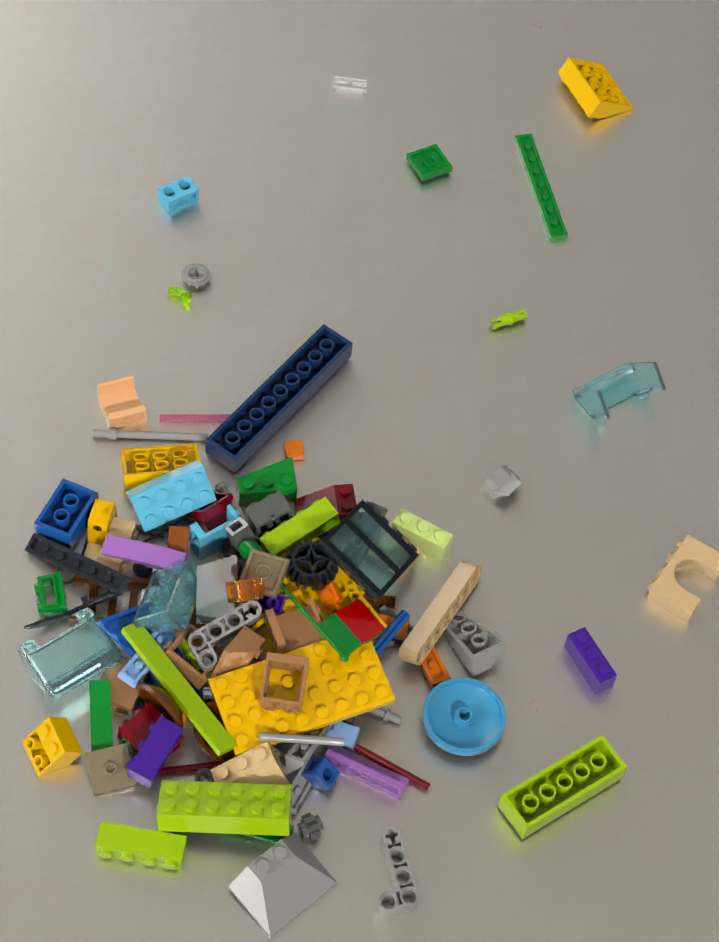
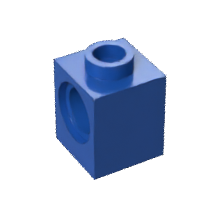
[301,757,340,790]

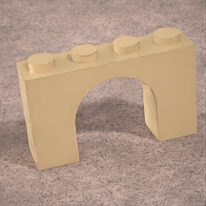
[647,535,719,622]

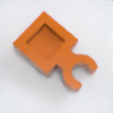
[317,582,344,616]

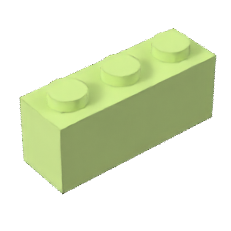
[392,508,453,561]

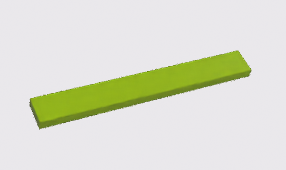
[121,621,237,757]

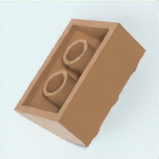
[206,626,266,687]

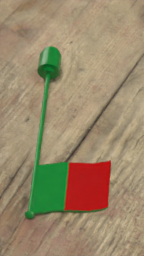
[239,539,385,662]

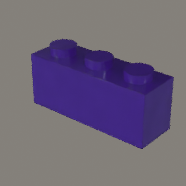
[564,627,617,694]
[126,716,183,788]

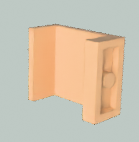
[97,376,147,429]

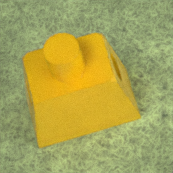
[88,499,117,545]

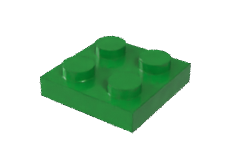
[406,144,453,182]

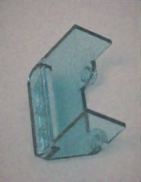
[572,362,666,421]

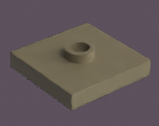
[238,548,290,599]
[85,743,136,796]

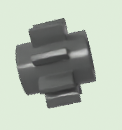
[297,812,324,841]

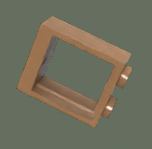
[163,623,224,690]
[259,652,309,714]

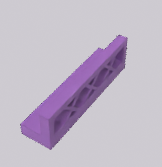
[325,746,410,800]

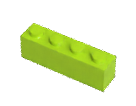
[259,497,340,556]
[95,821,187,870]

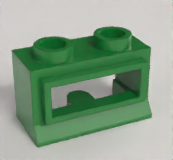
[34,571,68,618]

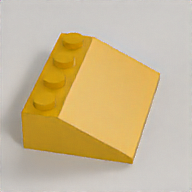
[558,57,634,119]
[120,443,201,496]

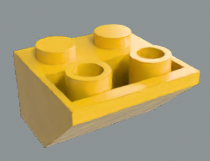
[22,717,83,777]

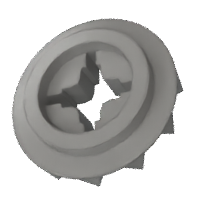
[182,264,211,288]

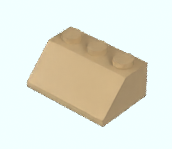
[211,741,290,785]

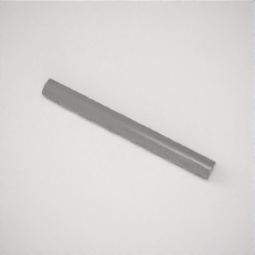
[258,732,344,746]

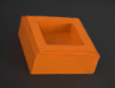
[283,440,304,460]

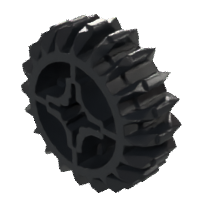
[285,538,339,591]

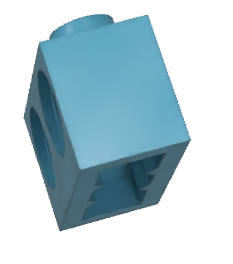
[158,176,199,214]

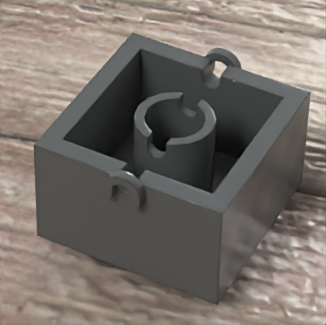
[245,491,293,542]

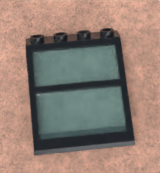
[317,500,419,602]

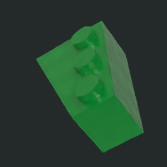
[236,457,298,507]

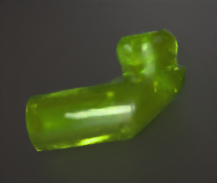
[168,287,192,304]

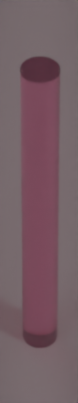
[160,414,231,422]

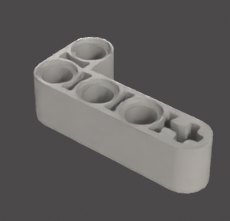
[188,600,262,672]
[377,826,420,918]

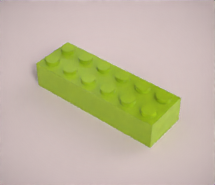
[498,735,628,839]
[156,780,292,836]

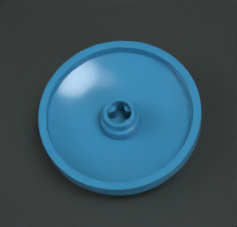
[422,677,506,756]

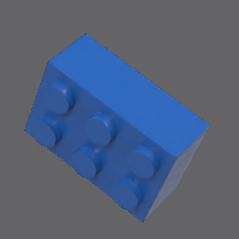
[34,478,99,550]

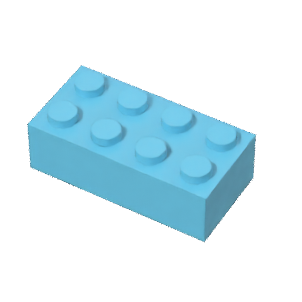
[126,460,217,532]

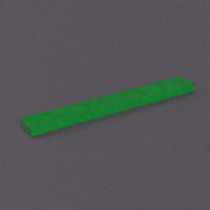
[515,134,568,241]

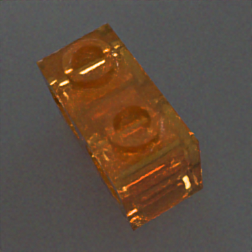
[225,578,265,603]

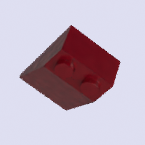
[294,484,358,530]

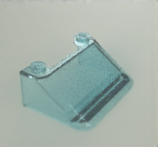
[17,607,123,698]

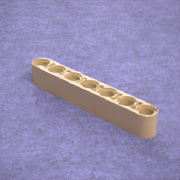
[398,561,482,665]

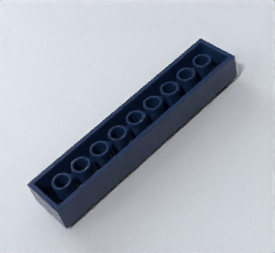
[205,324,353,473]

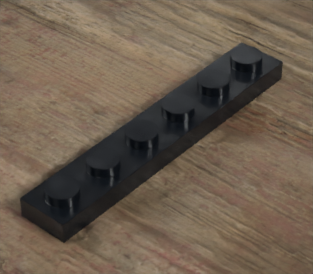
[25,533,132,596]

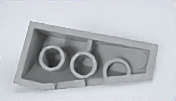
[443,610,507,676]

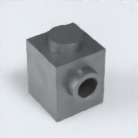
[223,517,257,552]

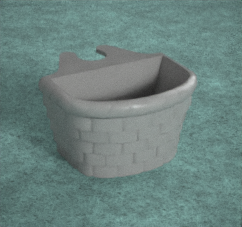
[196,555,246,626]

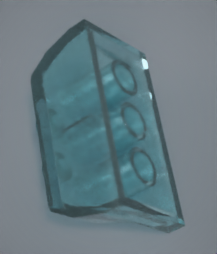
[133,561,197,634]

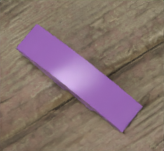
[101,535,188,573]

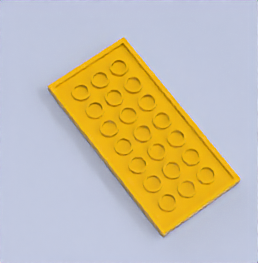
[208,639,396,757]

